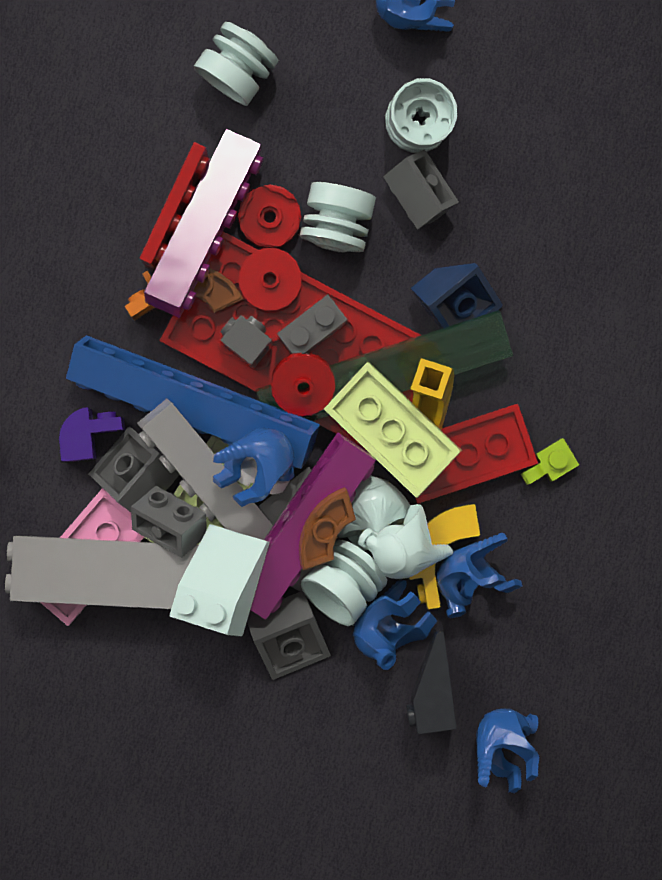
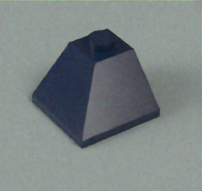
[411,263,503,345]

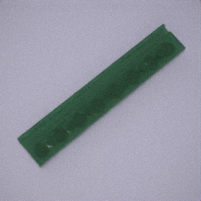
[256,310,513,421]

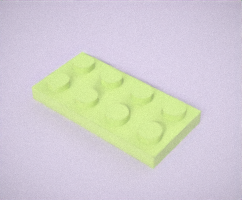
[324,362,462,498]

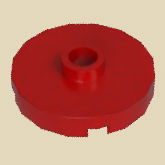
[238,184,301,248]
[239,248,302,312]
[271,352,335,416]

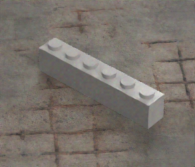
[137,399,273,540]

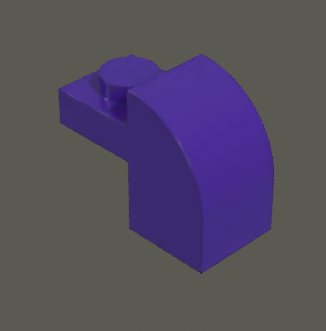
[59,407,125,462]

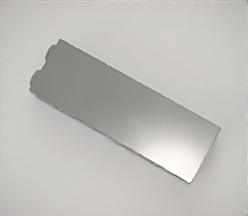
[5,536,199,609]

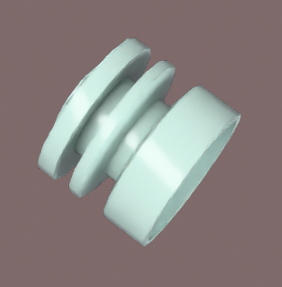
[194,22,279,106]
[385,79,457,153]
[300,182,376,252]
[301,540,387,626]

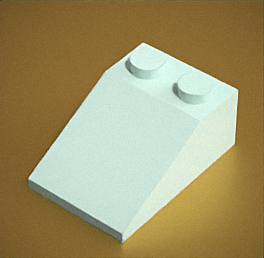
[169,524,270,636]

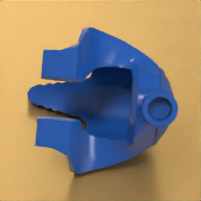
[376,0,455,32]
[213,428,294,507]
[437,533,523,618]
[353,579,437,670]
[476,708,539,793]

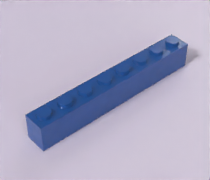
[66,335,320,469]

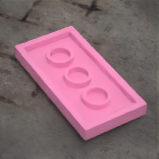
[40,488,145,626]

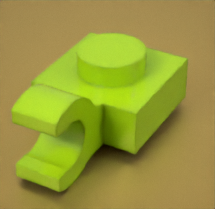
[521,438,579,485]

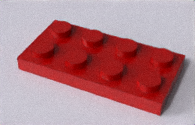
[140,142,210,271]
[415,403,538,504]

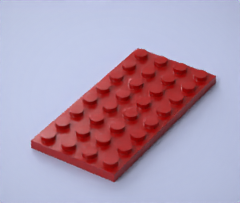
[160,232,443,449]

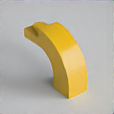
[411,358,454,430]
[409,504,480,609]

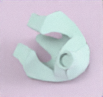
[337,475,411,551]
[358,504,453,579]

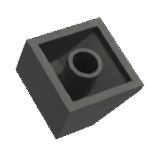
[89,426,180,512]
[247,591,331,680]

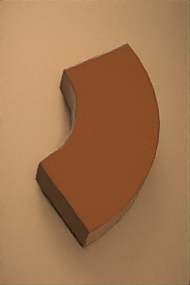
[193,269,243,314]
[299,487,356,570]

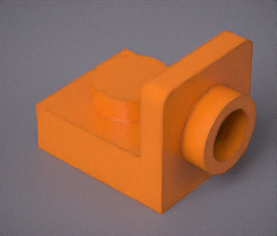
[125,271,156,321]

